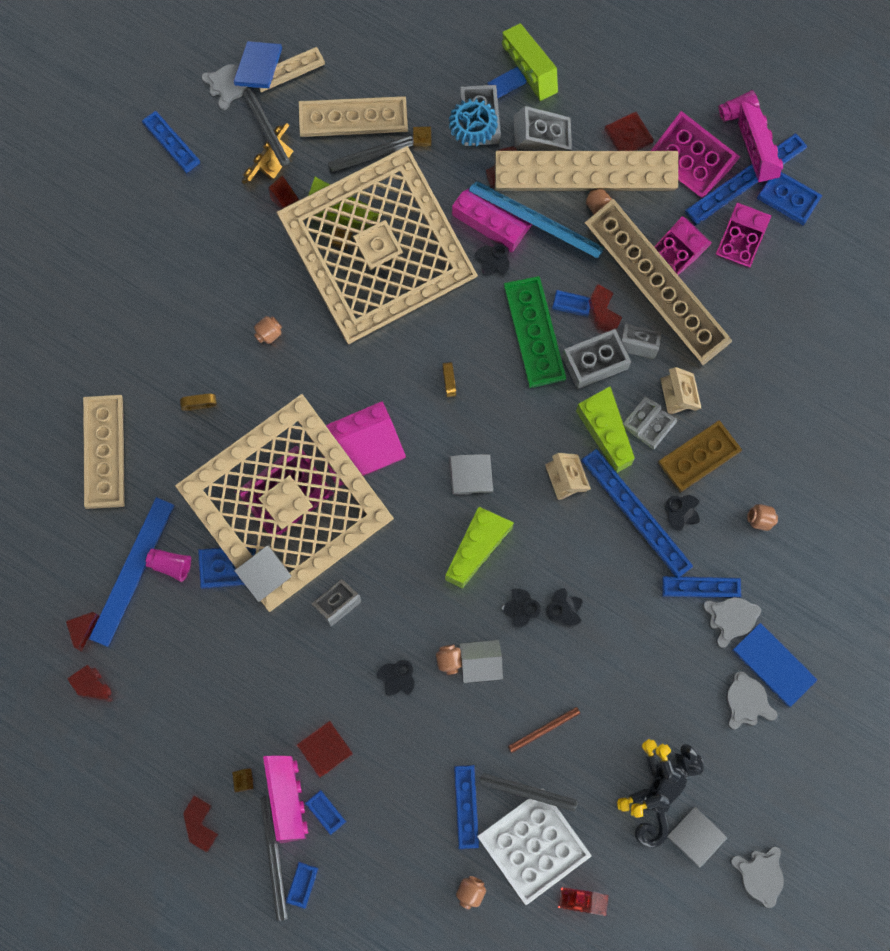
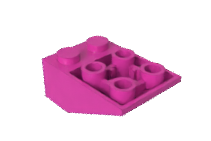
[716,203,772,267]
[654,216,712,275]

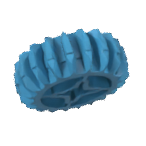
[449,98,498,147]

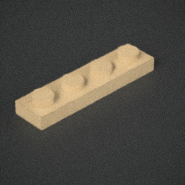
[259,47,325,92]

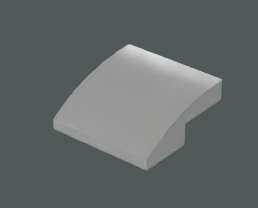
[623,397,677,450]
[449,454,493,495]
[234,545,292,602]
[668,807,727,868]

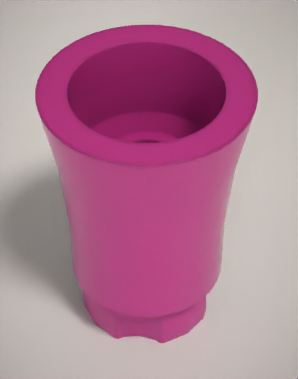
[718,90,760,122]
[146,548,191,582]

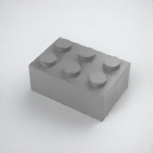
[460,85,501,146]
[562,329,631,390]

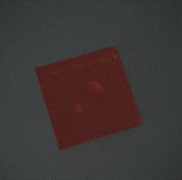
[605,112,654,151]
[297,721,353,778]

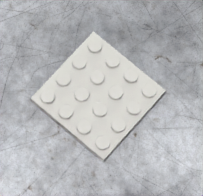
[477,788,592,906]

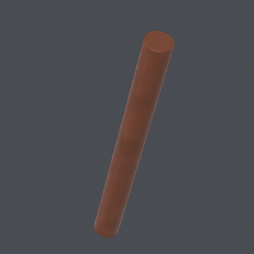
[508,707,581,753]

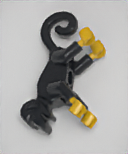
[617,739,705,848]

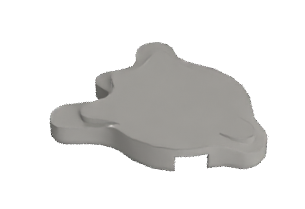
[202,64,248,110]
[703,597,761,648]
[726,672,778,730]
[731,847,784,908]

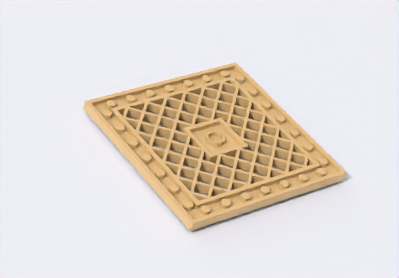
[277,146,478,345]
[175,394,394,612]

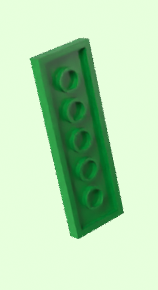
[503,276,566,388]

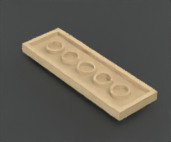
[299,96,408,137]
[83,395,125,509]

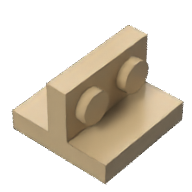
[660,367,702,415]
[545,453,591,500]

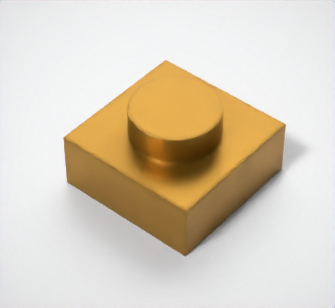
[413,126,431,146]
[331,227,353,250]
[232,768,254,792]

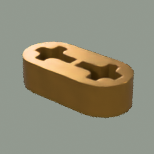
[442,362,456,397]
[180,394,217,411]

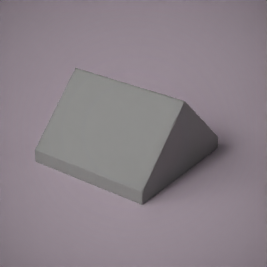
[621,323,661,360]
[312,579,361,627]
[460,640,503,683]

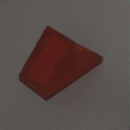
[268,176,300,209]
[66,612,100,652]

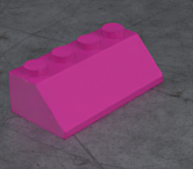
[738,102,783,182]
[452,188,532,253]

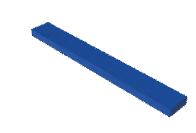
[684,133,807,226]
[581,448,693,579]
[89,497,174,647]

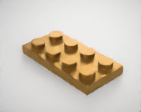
[658,420,742,493]

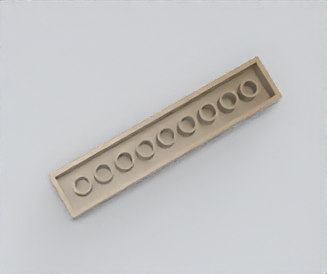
[495,151,678,191]
[585,199,732,365]

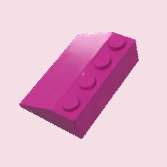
[651,111,740,198]
[321,401,406,487]
[235,446,334,539]
[263,756,309,844]

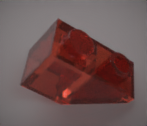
[67,665,113,702]
[558,887,609,916]

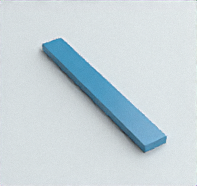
[469,181,604,258]

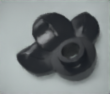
[474,243,510,275]
[666,495,700,531]
[501,588,541,627]
[546,588,583,626]
[376,660,415,696]

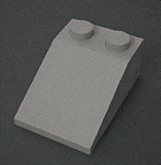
[514,106,572,151]

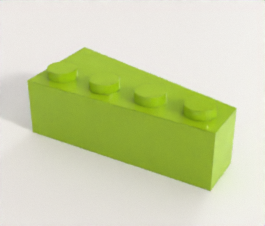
[502,23,558,101]
[308,177,380,231]
[576,386,635,473]
[445,507,514,588]

